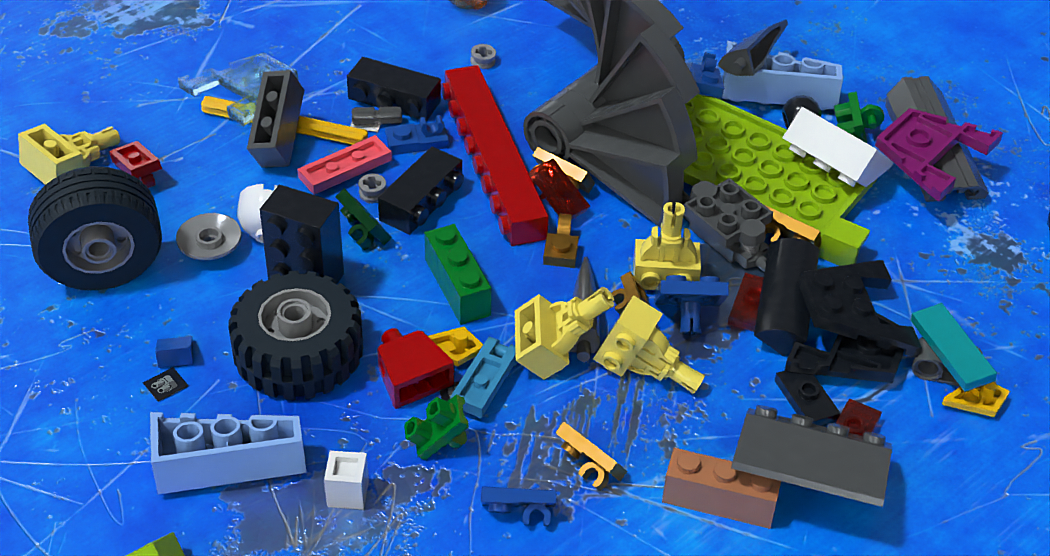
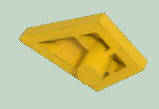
[428,327,483,367]
[942,381,1010,417]

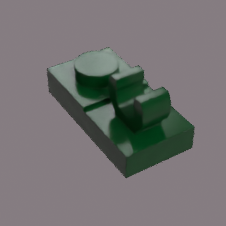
[335,188,392,250]

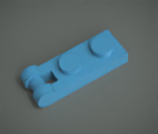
[450,337,518,418]

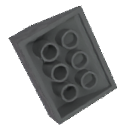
[731,405,892,507]

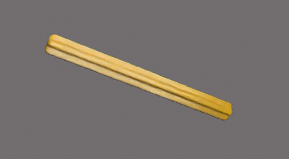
[201,96,368,145]

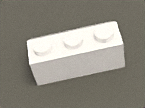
[783,107,894,187]

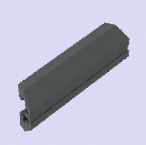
[886,76,989,202]

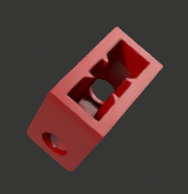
[377,328,454,409]

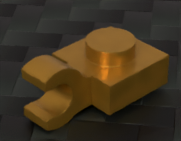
[543,214,579,268]

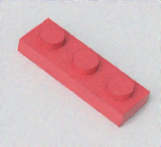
[297,135,392,195]

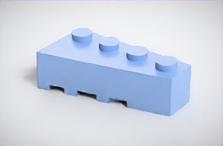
[722,41,843,110]
[150,412,307,494]

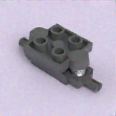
[682,178,773,272]

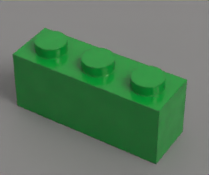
[424,224,492,325]

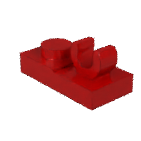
[109,141,162,188]

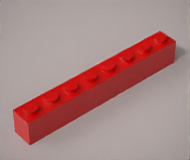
[441,65,549,246]

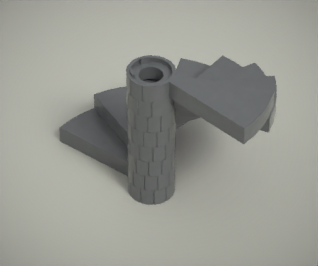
[523,0,700,228]

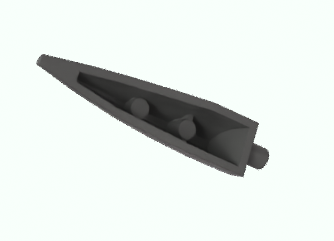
[719,19,788,76]
[569,257,600,362]

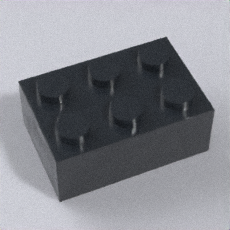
[259,184,344,284]

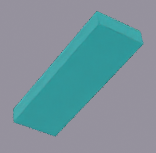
[911,303,997,392]

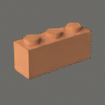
[662,448,781,529]

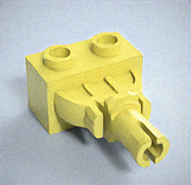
[18,123,120,185]
[633,202,701,290]
[515,287,614,380]
[593,295,705,394]

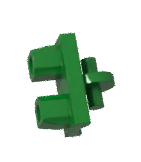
[834,91,884,143]
[404,394,469,460]

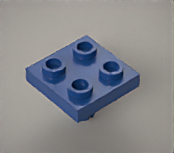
[654,275,729,335]

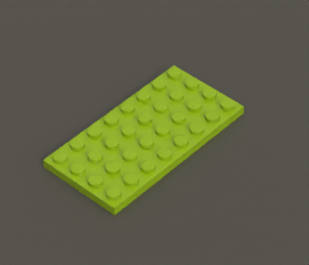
[684,94,878,239]

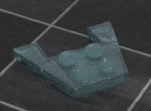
[178,53,299,126]

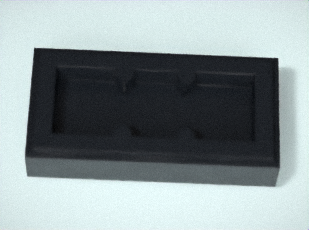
[775,371,841,426]

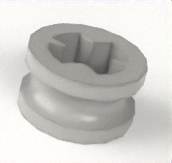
[470,44,496,69]
[358,173,386,203]

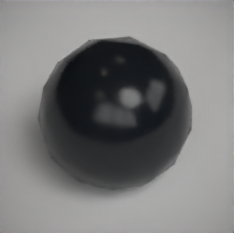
[782,95,821,130]

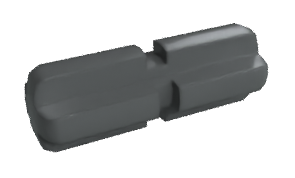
[352,106,402,125]

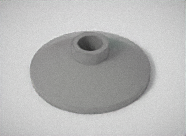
[176,213,242,260]

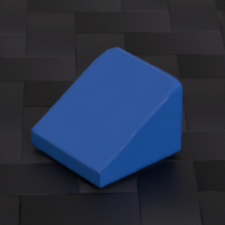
[155,336,193,368]

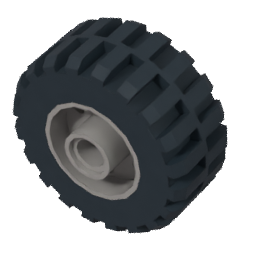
[229,271,363,400]

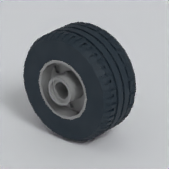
[28,166,162,290]

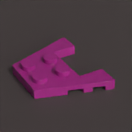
[875,108,1003,201]

